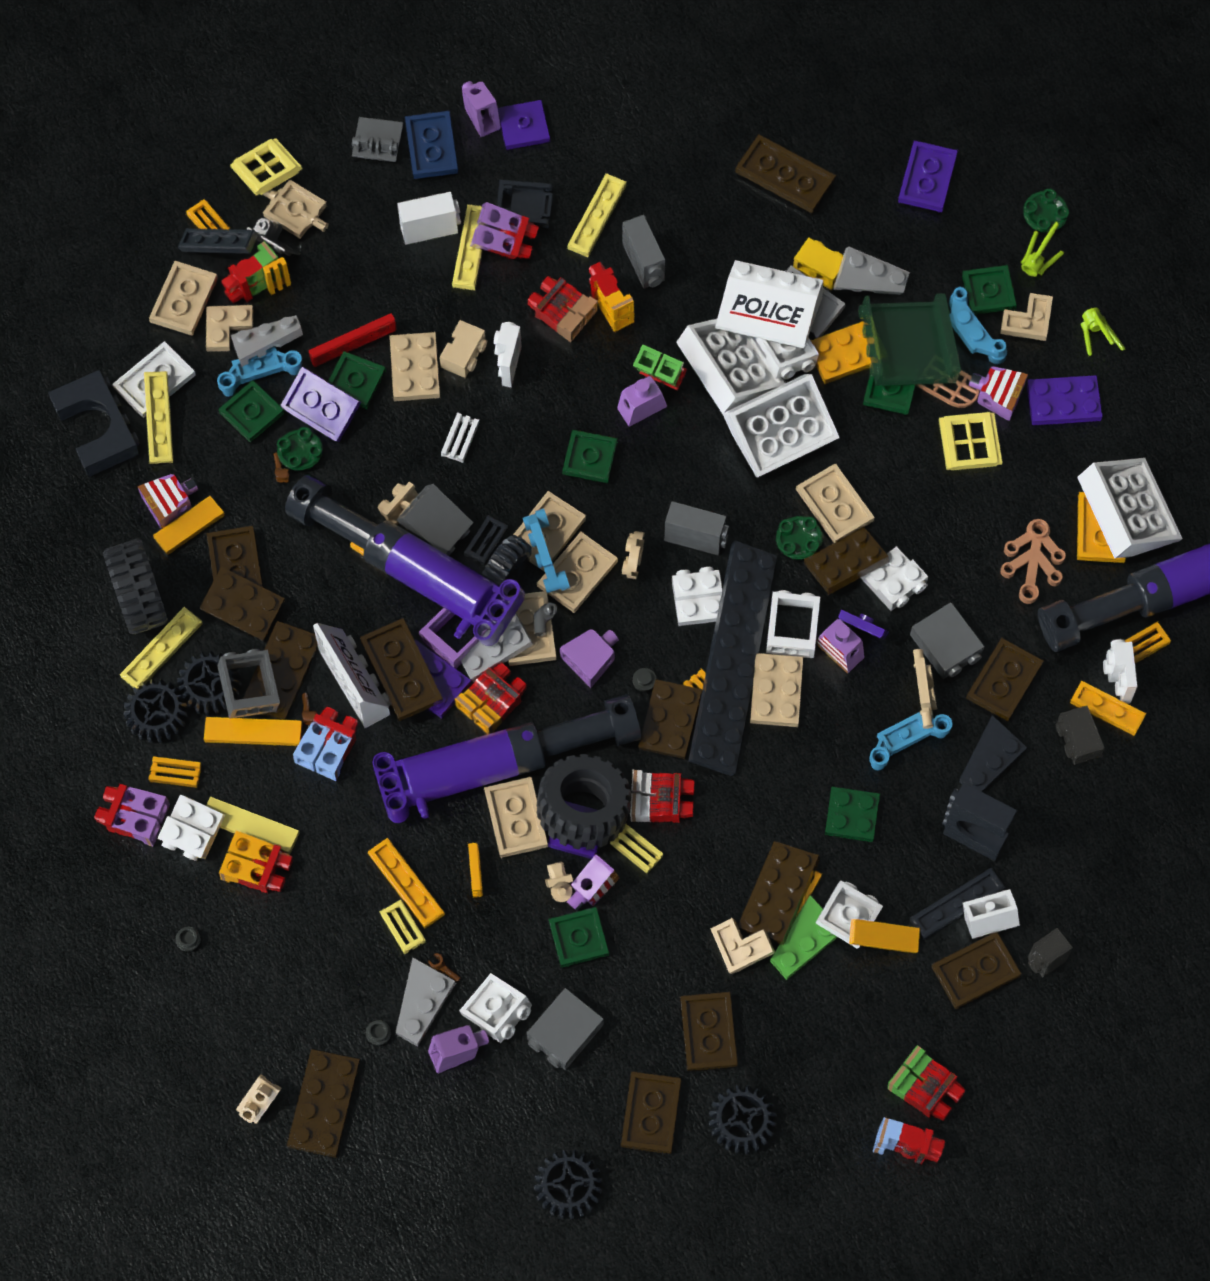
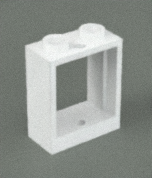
[766,590,820,658]

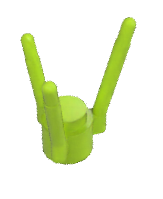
[1021,222,1064,276]
[1081,308,1125,356]

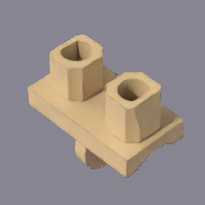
[378,482,418,525]
[545,862,573,902]
[236,1074,281,1124]

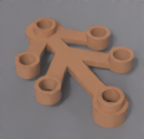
[1001,519,1066,604]

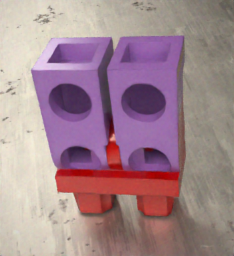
[470,202,539,259]
[95,784,170,846]

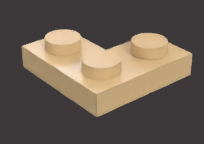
[1000,293,1053,341]
[206,305,253,352]
[711,918,776,974]

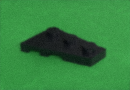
[959,715,1027,792]

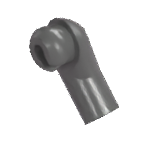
[533,603,557,636]

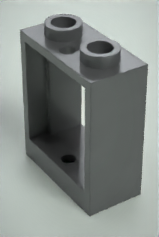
[218,649,280,719]

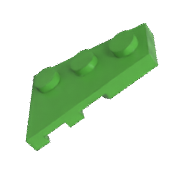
[770,896,838,980]

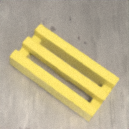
[610,824,663,874]
[380,900,426,954]

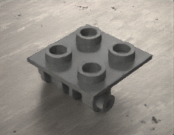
[352,117,403,162]
[247,218,301,256]

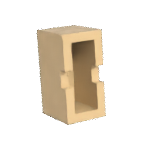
[440,320,487,378]

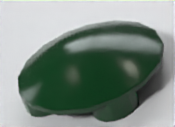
[1024,189,1069,232]
[277,427,323,470]
[776,516,823,560]

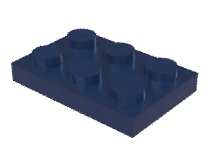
[405,111,458,179]

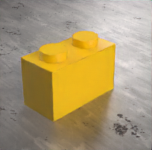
[793,238,843,290]

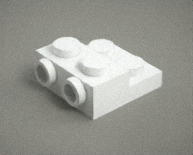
[494,322,521,387]
[756,338,819,379]
[861,546,928,611]
[672,567,722,626]
[1103,640,1137,704]
[158,795,225,861]
[815,881,883,949]
[460,973,532,1043]

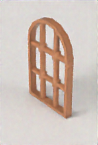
[916,356,979,408]

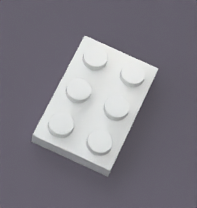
[112,341,196,418]

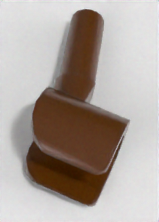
[274,452,289,482]
[302,693,317,725]
[428,953,460,982]

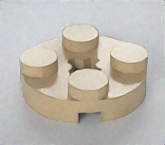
[622,531,645,579]

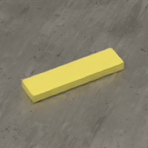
[568,174,626,257]
[452,205,483,290]
[144,371,173,464]
[120,607,203,690]
[206,797,299,855]

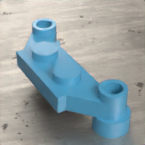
[947,287,1007,364]
[217,347,302,396]
[523,508,570,593]
[870,713,952,771]

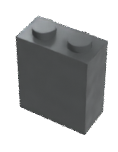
[623,215,665,289]
[397,484,473,556]
[665,502,729,555]
[910,603,984,679]
[527,988,604,1070]

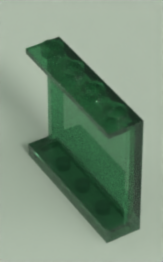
[859,294,961,386]

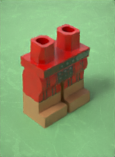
[528,276,598,342]

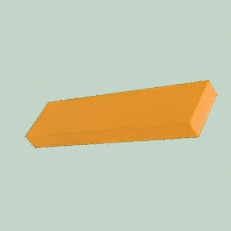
[204,717,302,746]
[368,838,445,929]

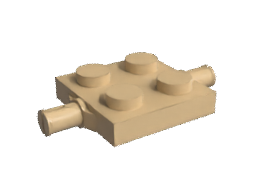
[263,180,329,239]
[913,649,937,729]

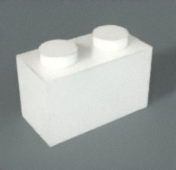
[963,889,1019,939]

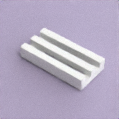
[441,413,479,462]

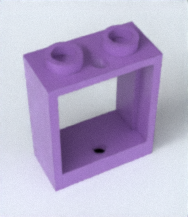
[419,608,488,669]

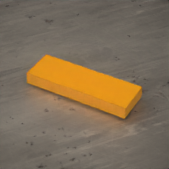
[153,496,225,555]
[1070,681,1146,736]
[849,919,920,953]

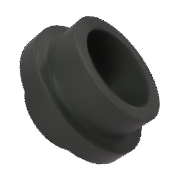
[633,668,656,692]
[176,927,201,951]
[366,1020,391,1045]

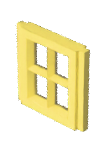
[230,138,302,196]
[939,412,1002,471]

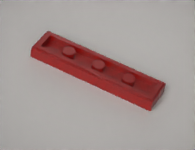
[309,313,396,367]

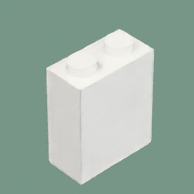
[397,192,461,245]

